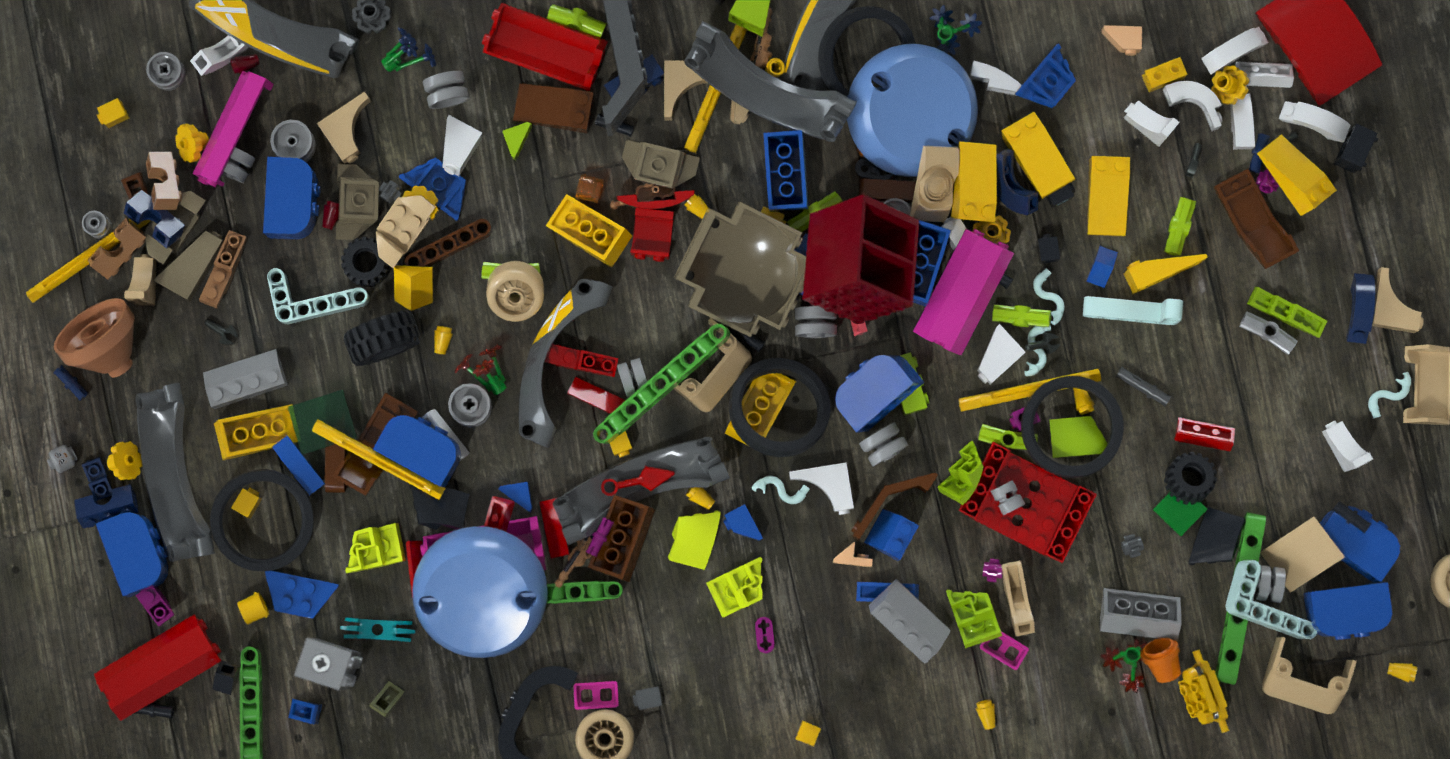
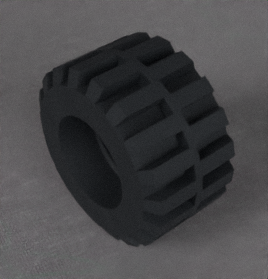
[341,237,391,287]
[1164,452,1217,505]

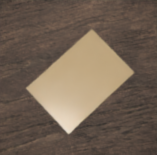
[1260,517,1344,593]

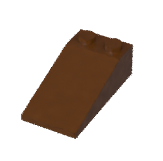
[513,83,594,134]

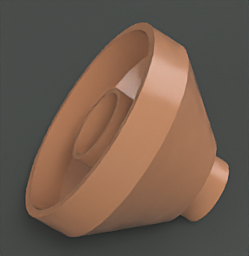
[54,298,135,378]

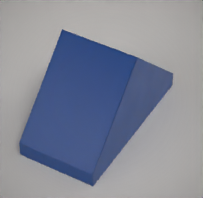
[1086,246,1118,288]
[498,482,533,513]
[288,699,322,724]

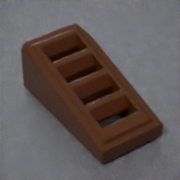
[121,172,149,199]

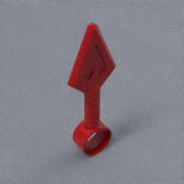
[601,466,675,496]

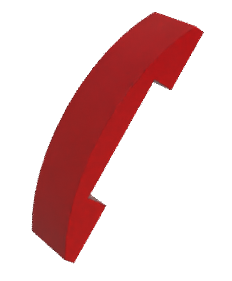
[616,190,694,209]

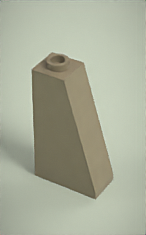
[154,231,224,302]

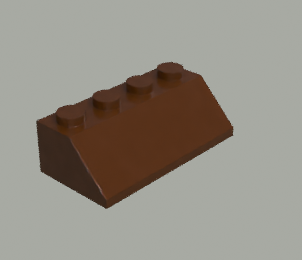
[588,495,655,582]

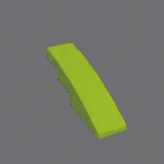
[1247,287,1327,338]

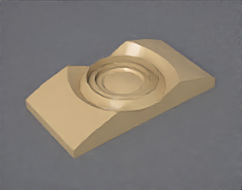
[910,145,959,222]

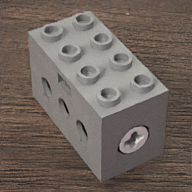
[294,638,363,690]

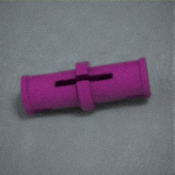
[586,517,614,557]

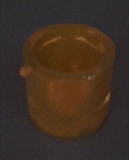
[576,174,604,204]

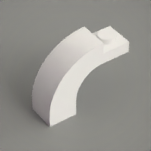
[1201,27,1268,74]
[190,35,249,76]
[1162,81,1223,131]
[1279,101,1350,142]

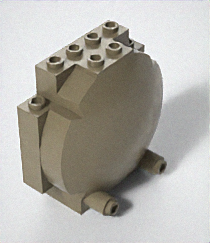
[674,202,806,337]

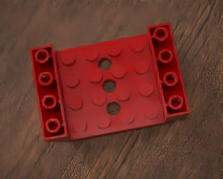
[958,442,1097,563]

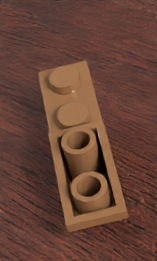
[199,230,247,308]

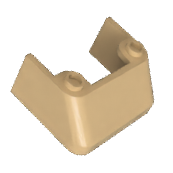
[663,318,752,412]
[1262,637,1357,714]

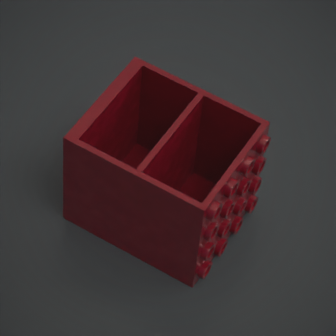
[802,194,919,324]

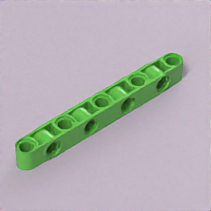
[593,324,730,444]
[1215,512,1266,685]
[525,581,623,604]
[240,647,263,759]

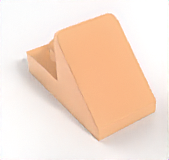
[833,542,873,567]

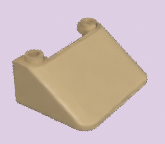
[1403,345,1450,425]

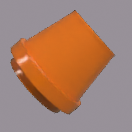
[1140,638,1181,683]

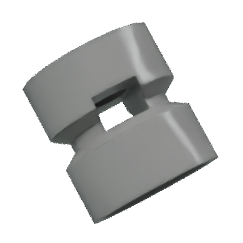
[82,210,112,239]
[991,480,1025,515]

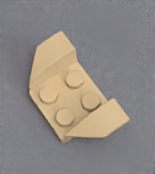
[376,195,435,268]

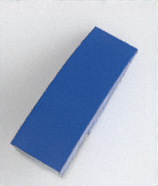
[272,435,325,495]
[856,582,919,602]

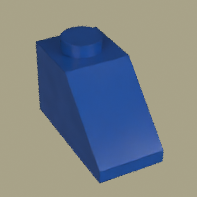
[723,504,763,541]

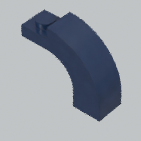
[996,149,1038,216]
[1346,273,1375,344]

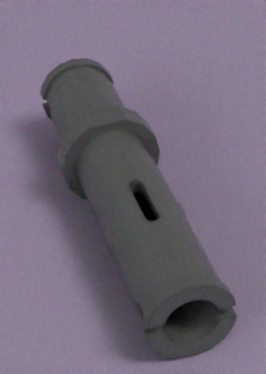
[1116,367,1171,407]

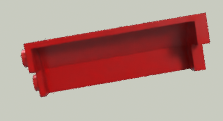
[482,3,608,91]
[94,614,221,721]

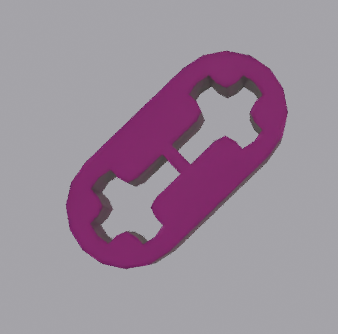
[755,617,774,654]

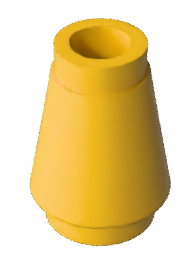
[765,58,785,77]
[684,194,709,219]
[434,326,453,355]
[1073,388,1095,415]
[686,487,715,510]
[1387,663,1417,683]
[976,700,996,730]

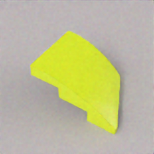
[668,510,721,570]
[345,523,406,573]
[706,557,762,618]

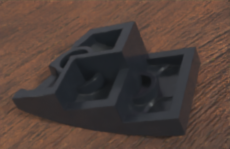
[409,484,470,530]
[1189,507,1245,565]

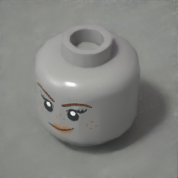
[47,445,77,473]

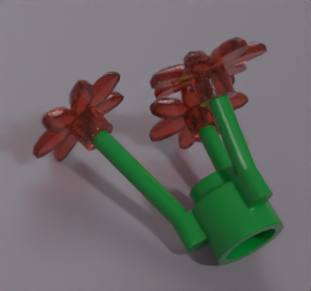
[455,345,507,395]
[1100,639,1147,693]

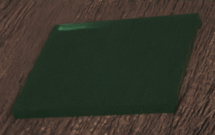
[288,390,357,455]

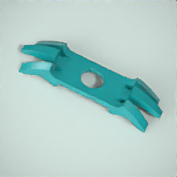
[340,617,415,642]

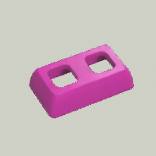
[980,631,1029,670]
[573,681,619,710]

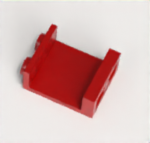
[630,207,674,262]

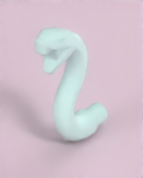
[1033,268,1065,325]
[1024,326,1051,376]
[1368,372,1411,419]
[752,476,810,504]

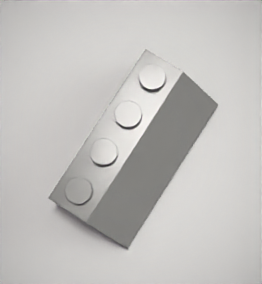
[203,349,288,409]
[869,579,951,664]
[1100,588,1181,641]

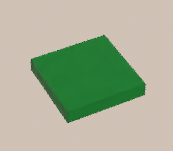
[1153,491,1207,537]

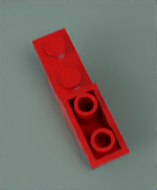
[545,344,619,377]

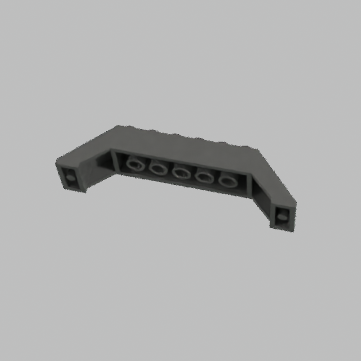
[602,0,648,136]

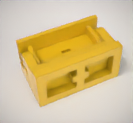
[1142,57,1187,92]

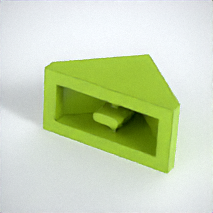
[502,122,532,161]

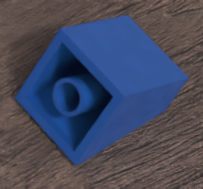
[864,509,919,561]

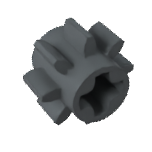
[379,180,402,204]
[1121,534,1144,558]

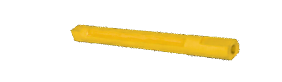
[684,25,747,153]
[26,219,151,303]
[958,369,1101,412]
[312,419,445,500]

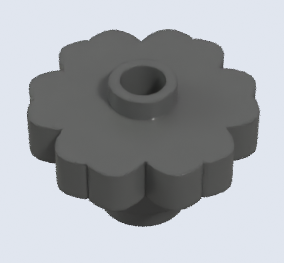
[352,0,391,34]

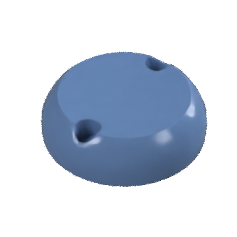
[847,44,978,177]
[412,526,548,658]

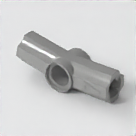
[1239,311,1298,355]

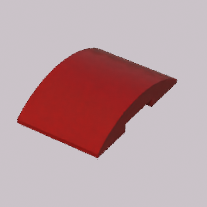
[1255,0,1382,107]

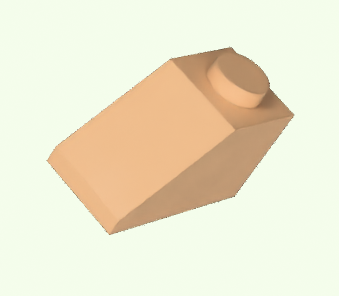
[1102,25,1142,56]

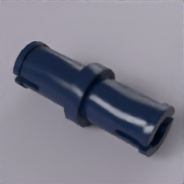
[1248,133,1270,173]
[53,365,89,401]

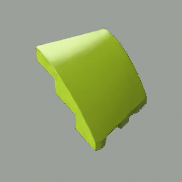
[1049,416,1108,458]
[937,441,983,505]
[946,590,1002,648]

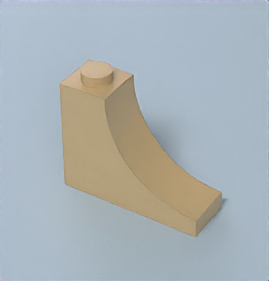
[664,61,707,121]
[317,92,371,164]
[124,254,157,306]
[1372,267,1423,333]

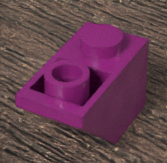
[136,586,175,627]

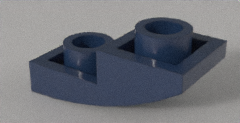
[82,456,112,501]

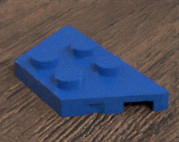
[1015,44,1076,108]
[399,157,466,221]
[265,571,339,619]

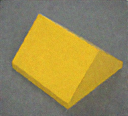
[394,265,433,311]

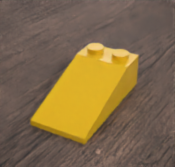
[1001,112,1075,199]
[1257,135,1337,216]
[951,141,997,222]
[1087,156,1130,236]
[546,194,632,267]
[1124,254,1208,294]
[725,373,796,446]
[214,404,301,460]

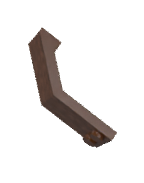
[1213,169,1299,269]
[332,393,419,496]
[851,473,938,541]

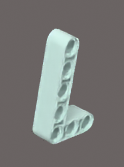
[267,268,370,324]
[1083,296,1183,325]
[1226,560,1317,639]

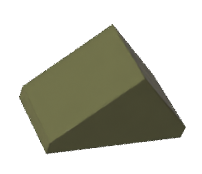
[369,681,405,717]

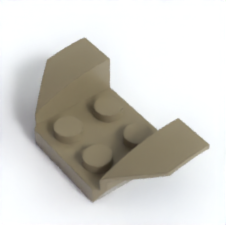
[622,140,700,189]
[336,164,379,240]
[145,191,206,265]

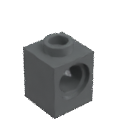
[633,686,662,710]

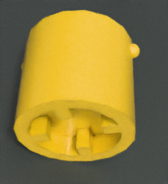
[237,592,269,625]

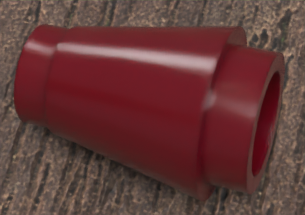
[230,54,260,74]
[322,200,339,230]

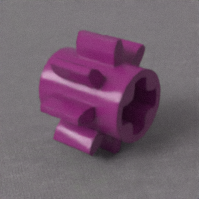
[1256,169,1279,193]
[983,558,1003,582]

